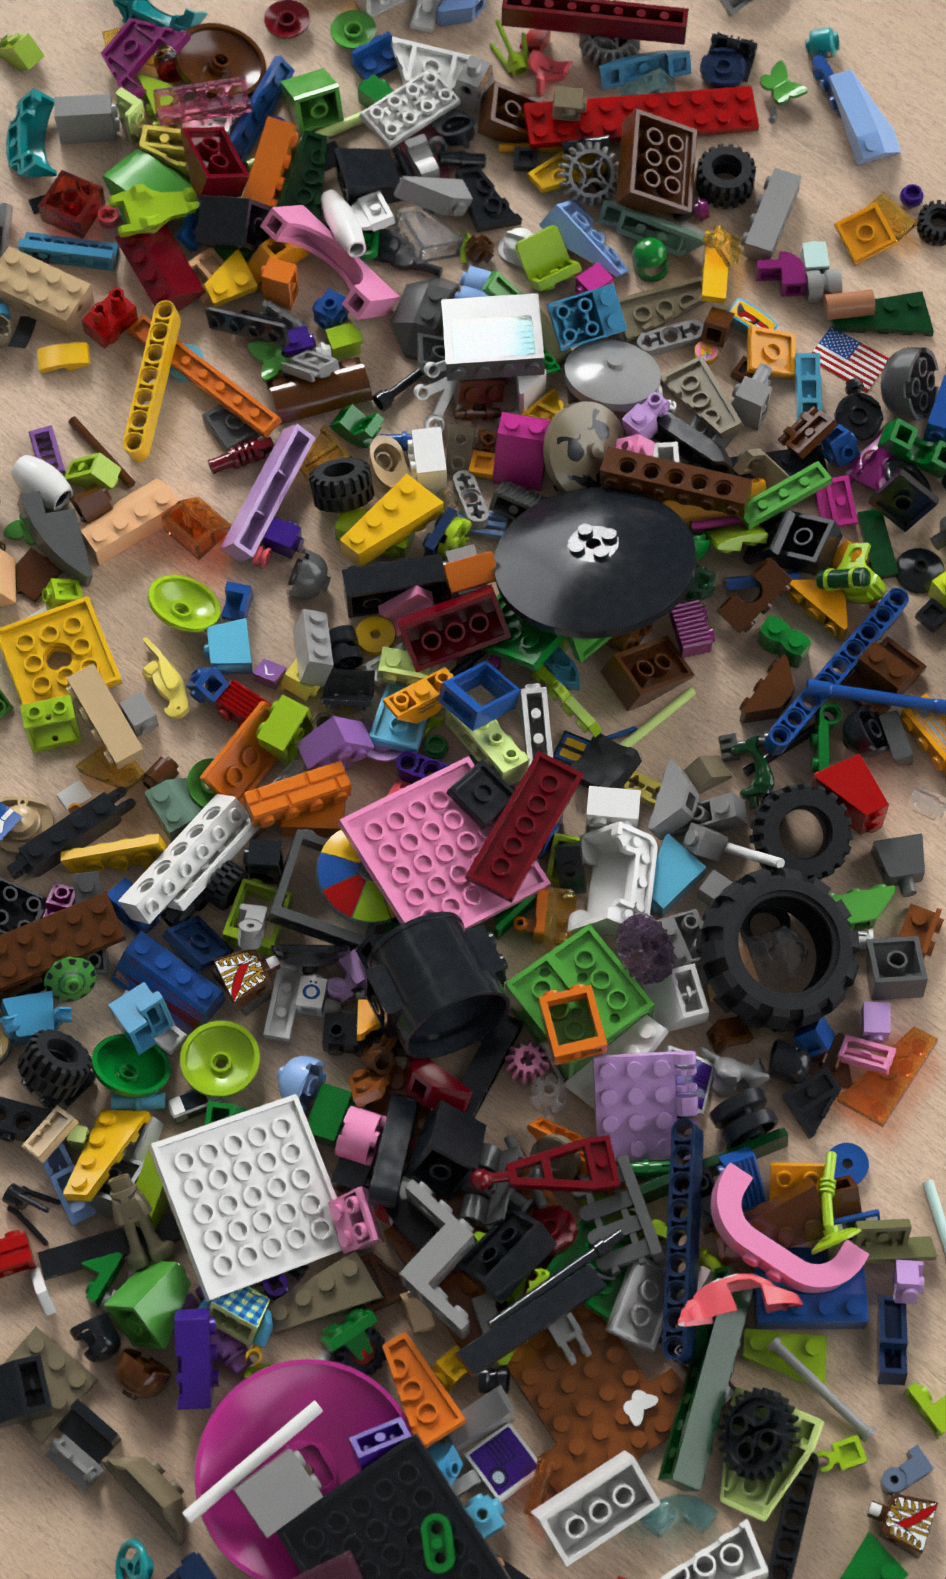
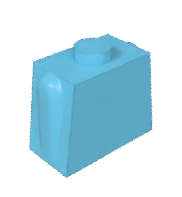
[204,618,253,674]

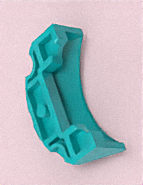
[113,0,208,32]
[6,88,57,177]

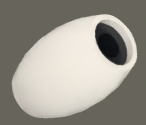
[11,455,73,511]

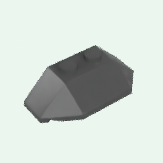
[390,277,459,361]

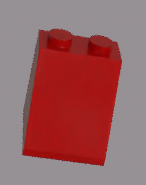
[811,753,889,835]

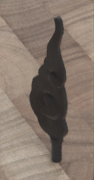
[325,225,443,277]

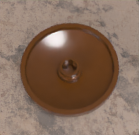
[174,23,266,102]

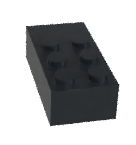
[342,554,447,618]

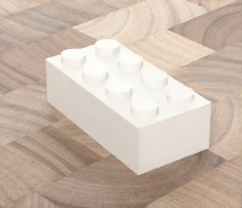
[531,1450,661,1567]

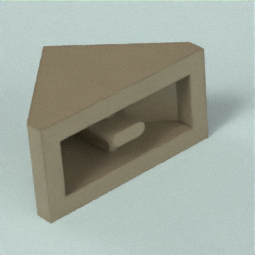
[684,755,732,794]

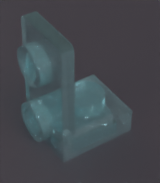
[621,68,676,96]

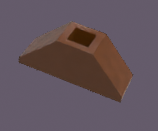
[739,654,795,723]

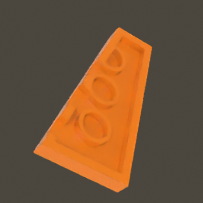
[382,1331,466,1448]

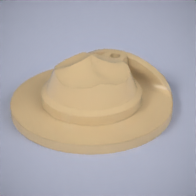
[0,796,54,854]

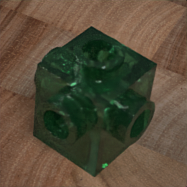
[685,565,716,602]

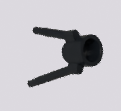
[2,1183,61,1246]

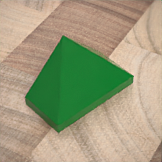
[495,895,536,940]

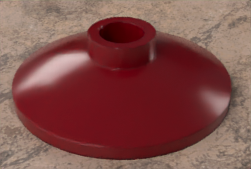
[264,0,310,39]

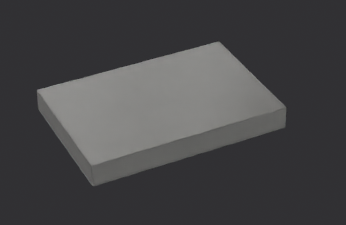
[605,1258,665,1353]

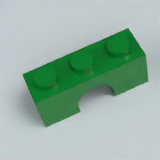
[877,418,946,479]

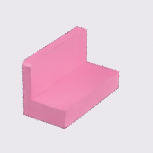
[378,585,435,638]

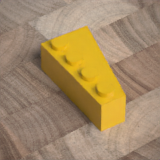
[340,474,444,566]

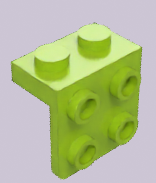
[515,225,582,292]

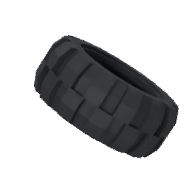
[695,867,861,1032]

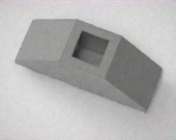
[648,760,700,840]

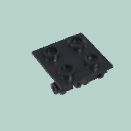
[708,32,758,82]

